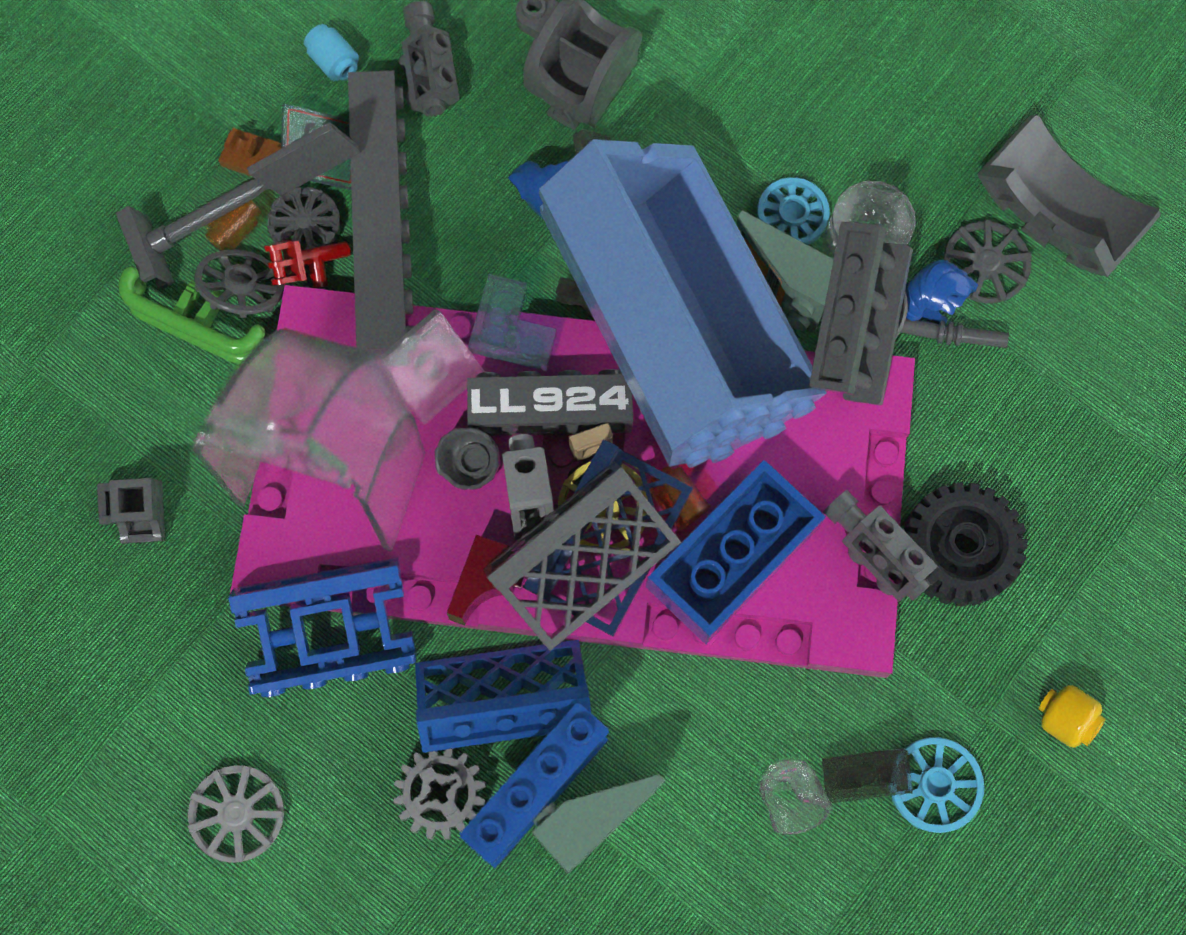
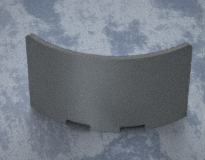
[977,115,1161,277]

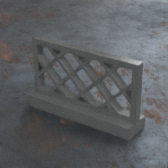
[483,461,682,651]

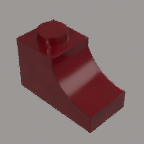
[447,535,526,626]

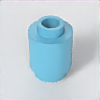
[304,24,359,81]

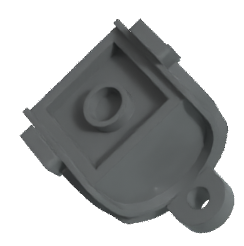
[516,0,642,130]

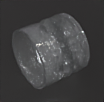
[823,181,916,259]

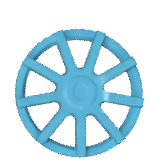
[890,737,984,833]

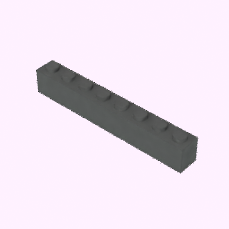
[348,71,415,367]

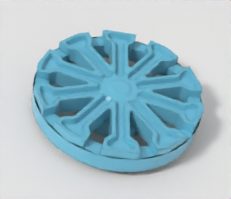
[757,178,830,245]

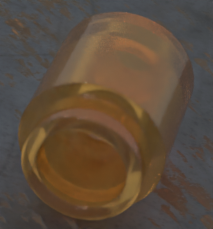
[205,200,262,251]

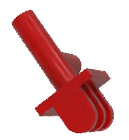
[264,240,350,288]

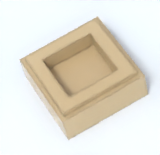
[569,423,613,461]

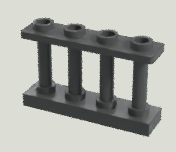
[809,221,913,406]

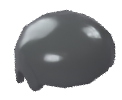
[434,428,501,490]

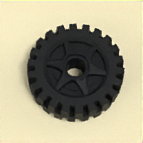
[904,482,1028,606]

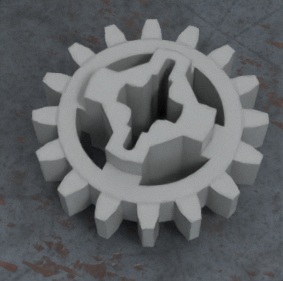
[393,748,486,840]

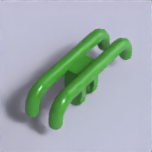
[118,266,271,365]

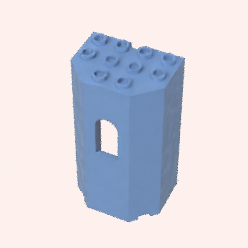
[539,139,827,468]

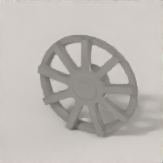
[188,765,284,863]

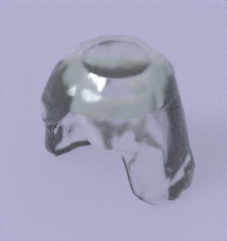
[759,757,832,835]

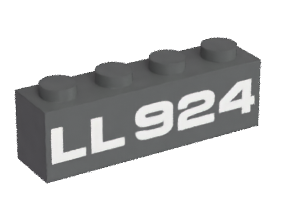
[467,369,633,436]

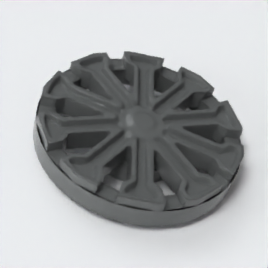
[268,187,341,251]

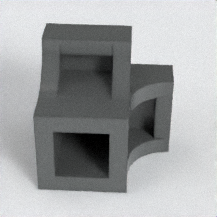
[97,478,165,544]

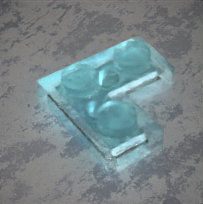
[468,274,556,371]

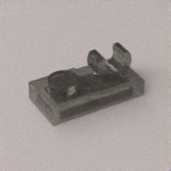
[822,748,913,803]

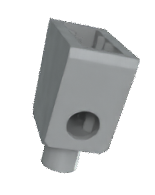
[502,434,553,540]

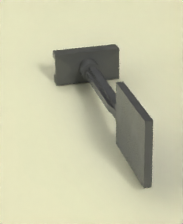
[116,122,361,290]

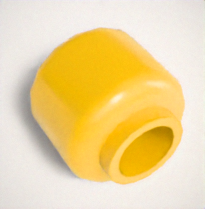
[1038,685,1106,748]

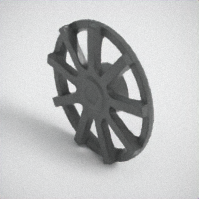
[944,220,1032,304]
[194,249,284,318]

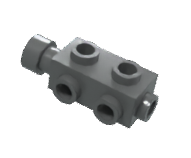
[399,1,460,116]
[823,490,938,602]

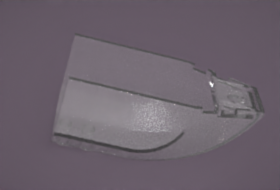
[192,328,426,552]

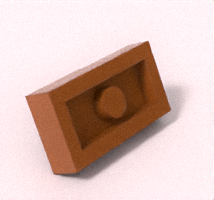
[218,128,287,177]

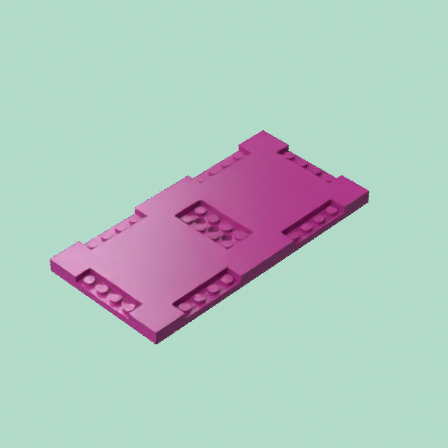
[230,285,915,678]

